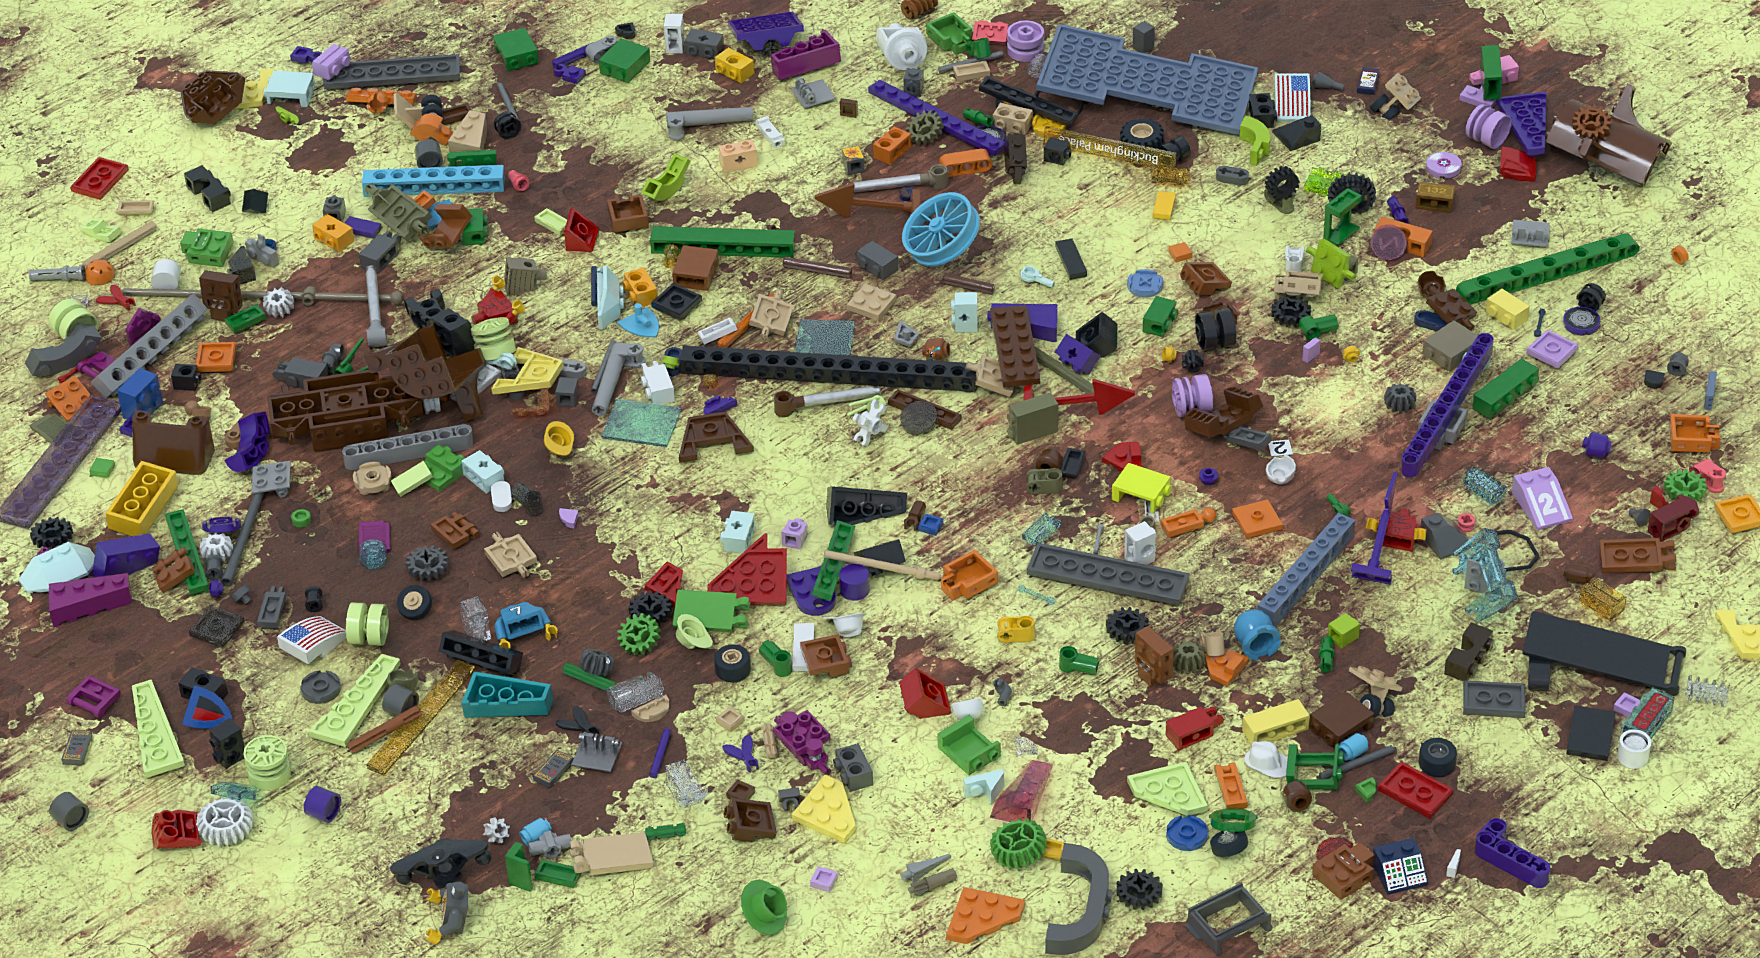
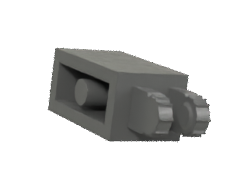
[359,231,402,274]
[272,357,329,389]

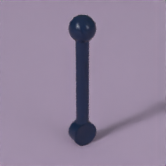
[1534,309,1546,337]

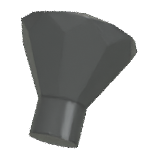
[1629,508,1651,527]

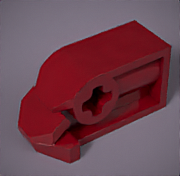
[1647,494,1699,542]

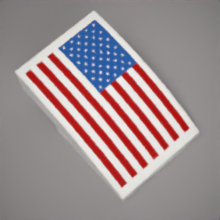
[277,616,346,664]

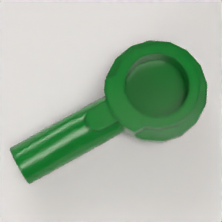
[1326,494,1351,517]

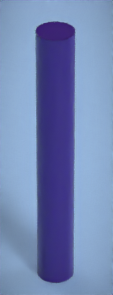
[649,728,671,778]

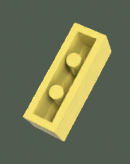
[1242,699,1310,745]

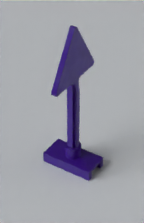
[1351,472,1398,585]

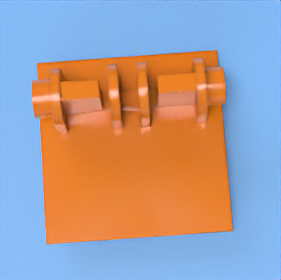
[45,376,97,421]

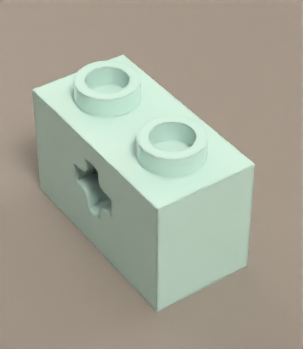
[951,292,978,333]
[461,450,504,494]
[720,511,755,553]

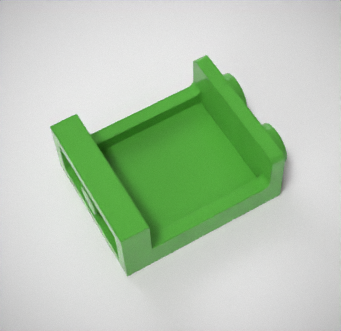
[937,715,1001,775]

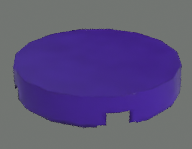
[202,517,241,533]

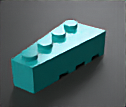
[461,672,554,718]

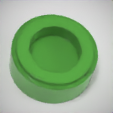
[291,509,311,527]

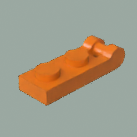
[1214,762,1248,809]

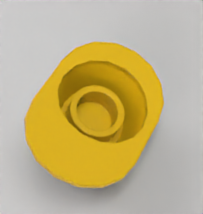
[544,421,574,456]

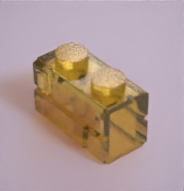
[1579,577,1627,621]

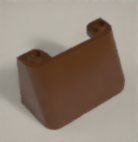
[132,410,215,475]

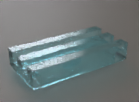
[1022,512,1061,546]

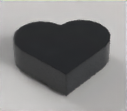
[615,22,636,39]

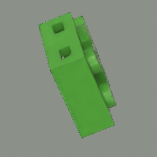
[926,12,973,55]
[180,228,234,267]

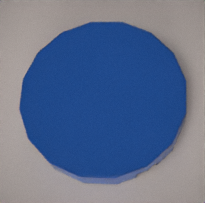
[1166,815,1208,851]

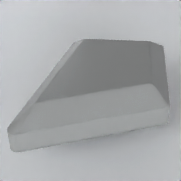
[894,321,919,347]

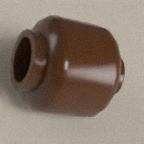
[1036,448,1063,470]
[1282,781,1312,812]

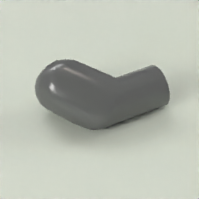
[993,678,1012,706]

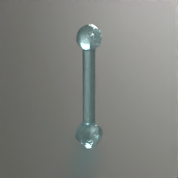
[1018,585,1055,605]

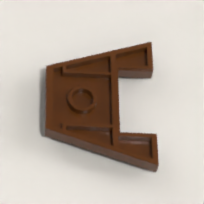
[678,412,754,463]

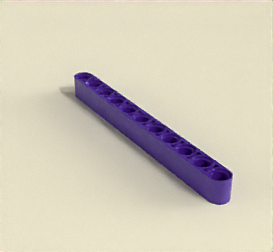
[1401,333,1494,478]

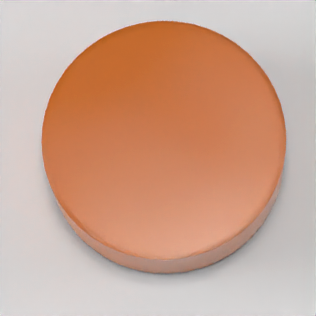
[1671,245,1689,264]

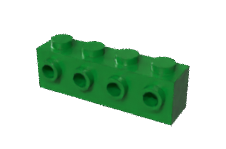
[1472,358,1539,419]

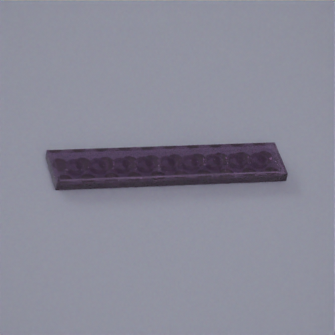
[0,394,122,530]

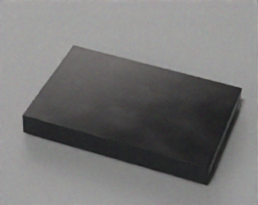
[1566,705,1616,761]

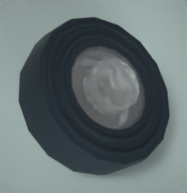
[1210,831,1249,857]

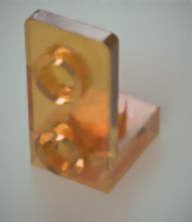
[512,388,550,416]

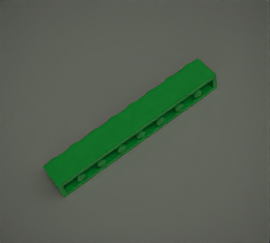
[650,226,796,258]

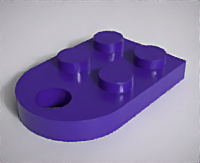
[787,566,836,616]

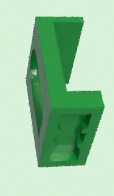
[1323,188,1362,246]
[1286,744,1344,789]

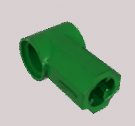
[1299,314,1339,340]
[759,640,792,677]
[1059,646,1100,675]

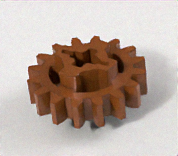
[1572,104,1611,141]

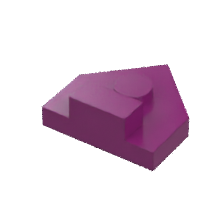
[126,308,161,346]

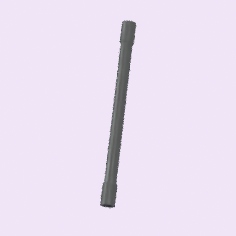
[221,492,265,586]

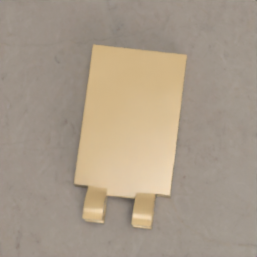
[569,832,653,875]

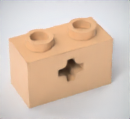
[718,139,758,173]

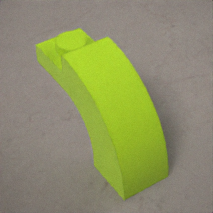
[1239,116,1270,166]
[641,153,691,201]

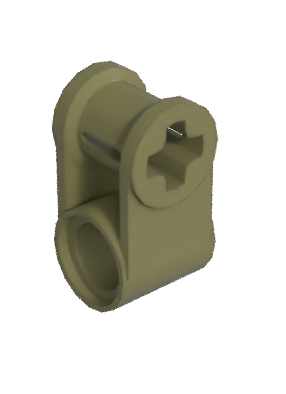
[1264,183,1295,214]
[1026,468,1063,495]

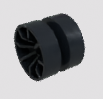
[1195,308,1236,351]

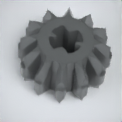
[1384,383,1416,413]
[580,648,614,676]

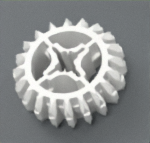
[196,796,253,847]

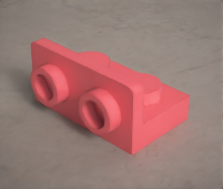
[972,20,1009,45]

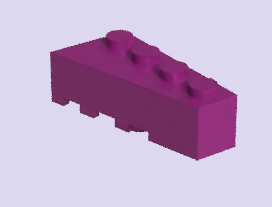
[49,573,132,628]

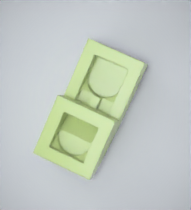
[81,218,122,242]

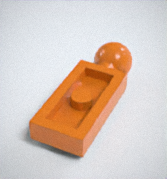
[1160,507,1216,538]

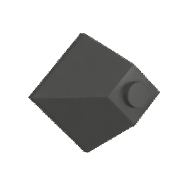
[1421,513,1474,560]

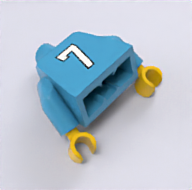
[494,602,558,649]

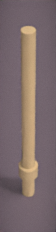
[824,550,940,580]

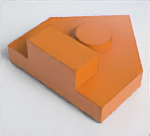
[1205,650,1249,687]

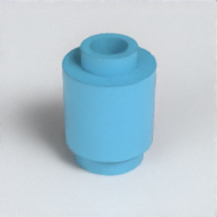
[1339,733,1368,761]
[519,818,552,847]

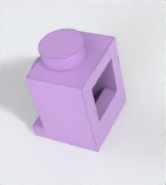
[781,518,808,550]

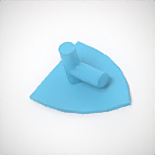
[617,303,659,338]

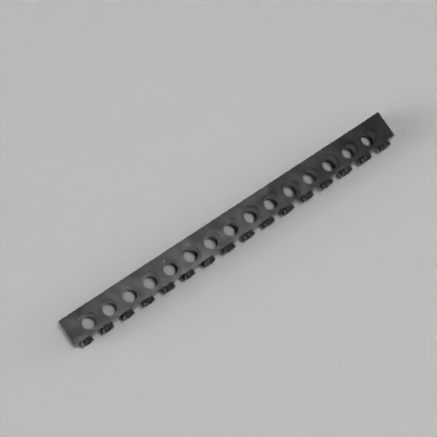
[680,345,978,392]

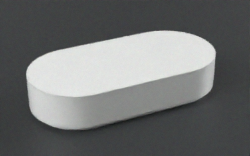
[491,481,512,512]

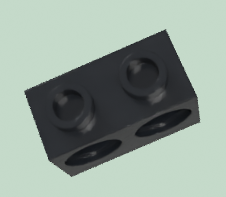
[1248,93,1277,128]
[209,718,245,769]

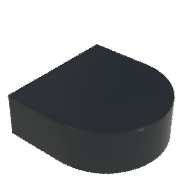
[1644,370,1665,389]

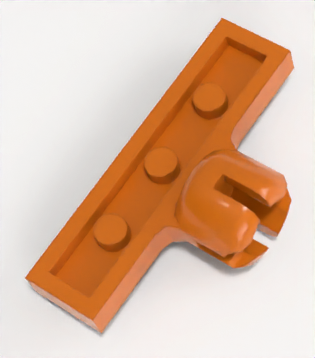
[346,88,417,114]

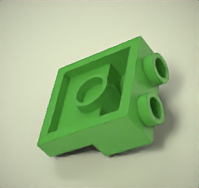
[424,445,465,492]

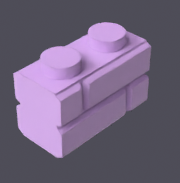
[312,44,351,80]

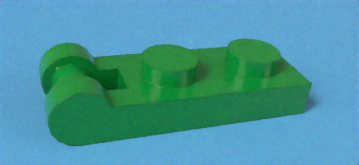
[447,150,498,167]

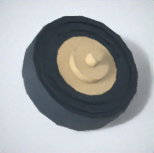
[396,585,432,620]

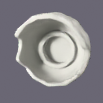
[1266,455,1296,485]
[952,698,984,720]

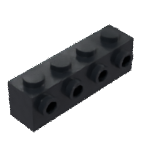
[438,630,523,676]

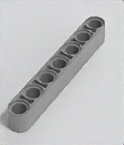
[342,424,474,470]

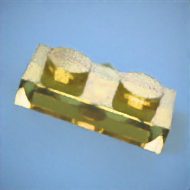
[1152,164,1190,185]

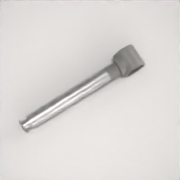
[365,265,387,348]

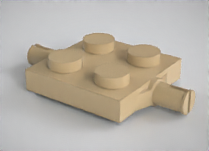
[749,289,794,340]
[966,355,1025,397]
[484,532,537,578]

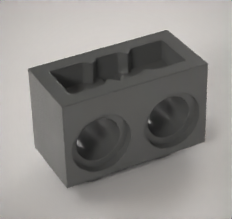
[833,743,873,792]

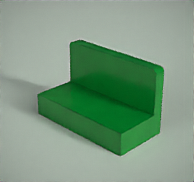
[505,842,533,892]

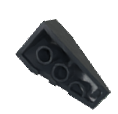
[826,486,907,525]

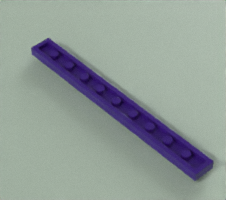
[868,79,1004,156]

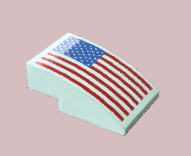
[1274,73,1310,122]

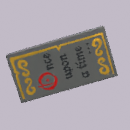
[61,730,93,765]
[533,750,574,788]

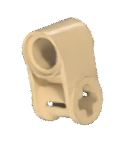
[1199,629,1225,656]

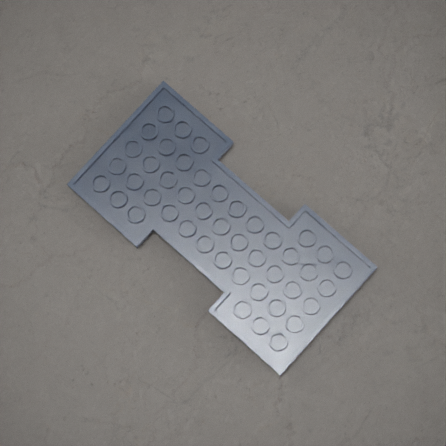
[1036,24,1258,135]

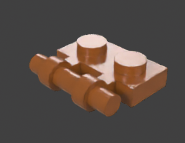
[430,512,480,549]
[152,546,195,593]

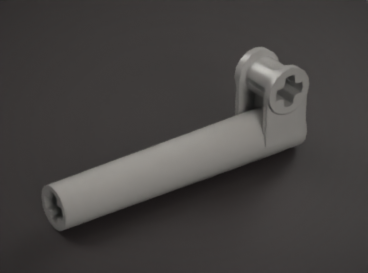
[666,107,753,140]
[592,342,646,416]

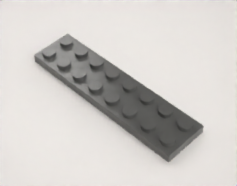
[323,54,460,90]
[1027,543,1190,606]

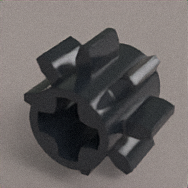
[757,40,777,56]
[1181,350,1204,372]

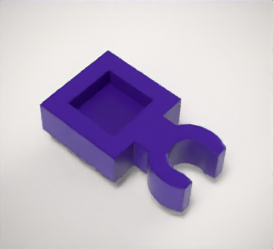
[290,46,322,64]
[554,64,586,84]

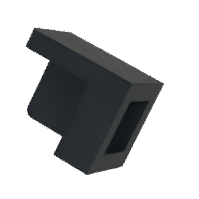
[242,189,268,213]

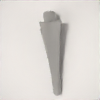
[900,854,951,882]

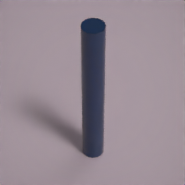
[591,266,598,306]

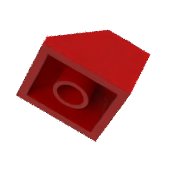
[899,668,951,719]

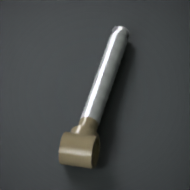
[847,164,949,193]

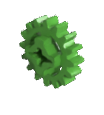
[1664,469,1707,501]
[617,613,661,656]

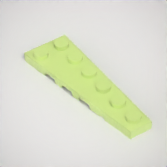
[309,654,401,747]
[132,680,185,778]

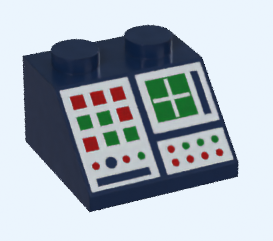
[1373,838,1428,895]

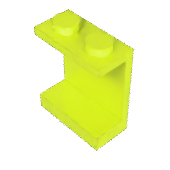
[1112,463,1172,514]

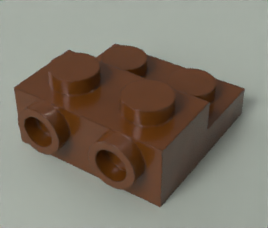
[723,798,777,842]

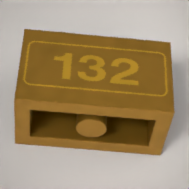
[1416,182,1455,213]

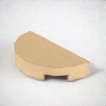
[631,694,669,722]

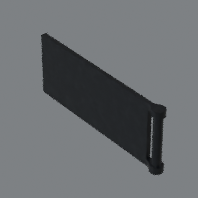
[1522,611,1687,696]

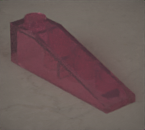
[990,760,1053,822]

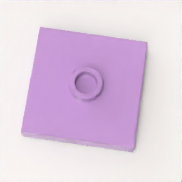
[1526,329,1579,369]

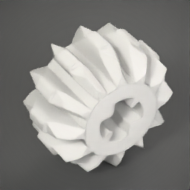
[263,287,294,318]
[200,533,234,563]

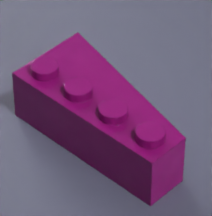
[771,30,841,80]

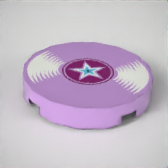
[1426,152,1462,179]

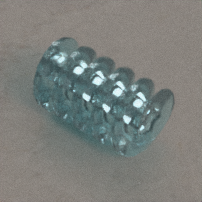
[1463,466,1507,504]

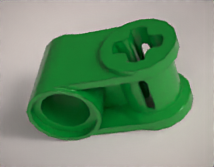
[966,37,992,58]

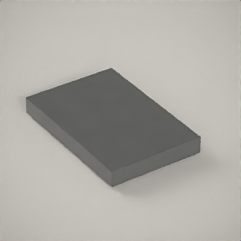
[1463,680,1526,718]

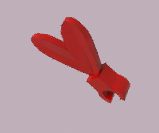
[96,285,136,310]

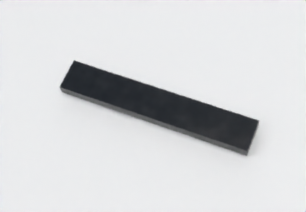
[978,76,1078,127]

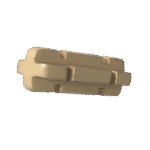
[762,724,778,759]

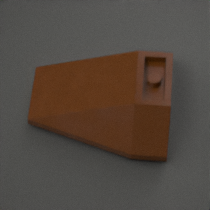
[181,70,245,124]

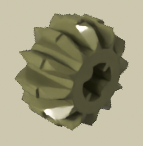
[1173,640,1206,674]

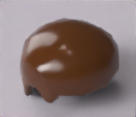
[1417,271,1446,299]

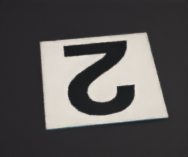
[1268,440,1293,456]

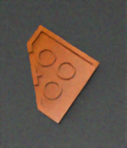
[946,887,1025,944]

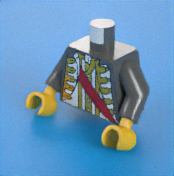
[426,882,468,944]

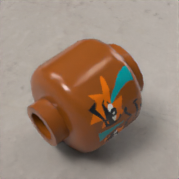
[922,338,950,361]

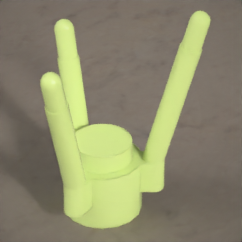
[847,395,886,416]

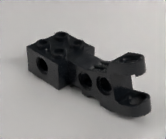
[404,289,475,357]

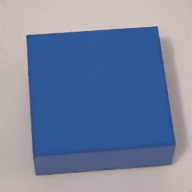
[918,514,944,536]

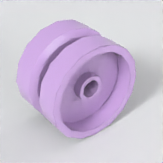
[1007,20,1044,62]

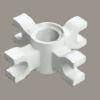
[852,399,888,447]

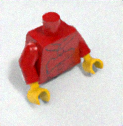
[471,275,525,326]
[1365,509,1426,552]

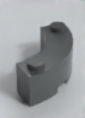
[25,323,102,376]

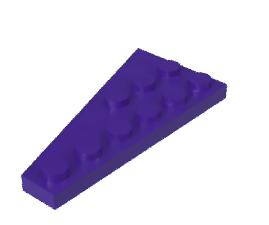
[1496,91,1546,156]

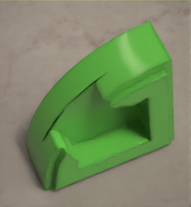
[1355,777,1376,803]

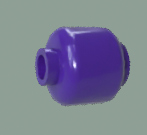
[1582,432,1612,459]

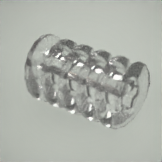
[1685,675,1730,707]

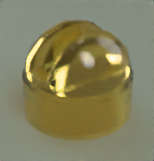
[703,374,718,389]

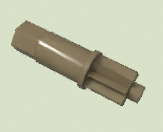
[908,868,957,895]

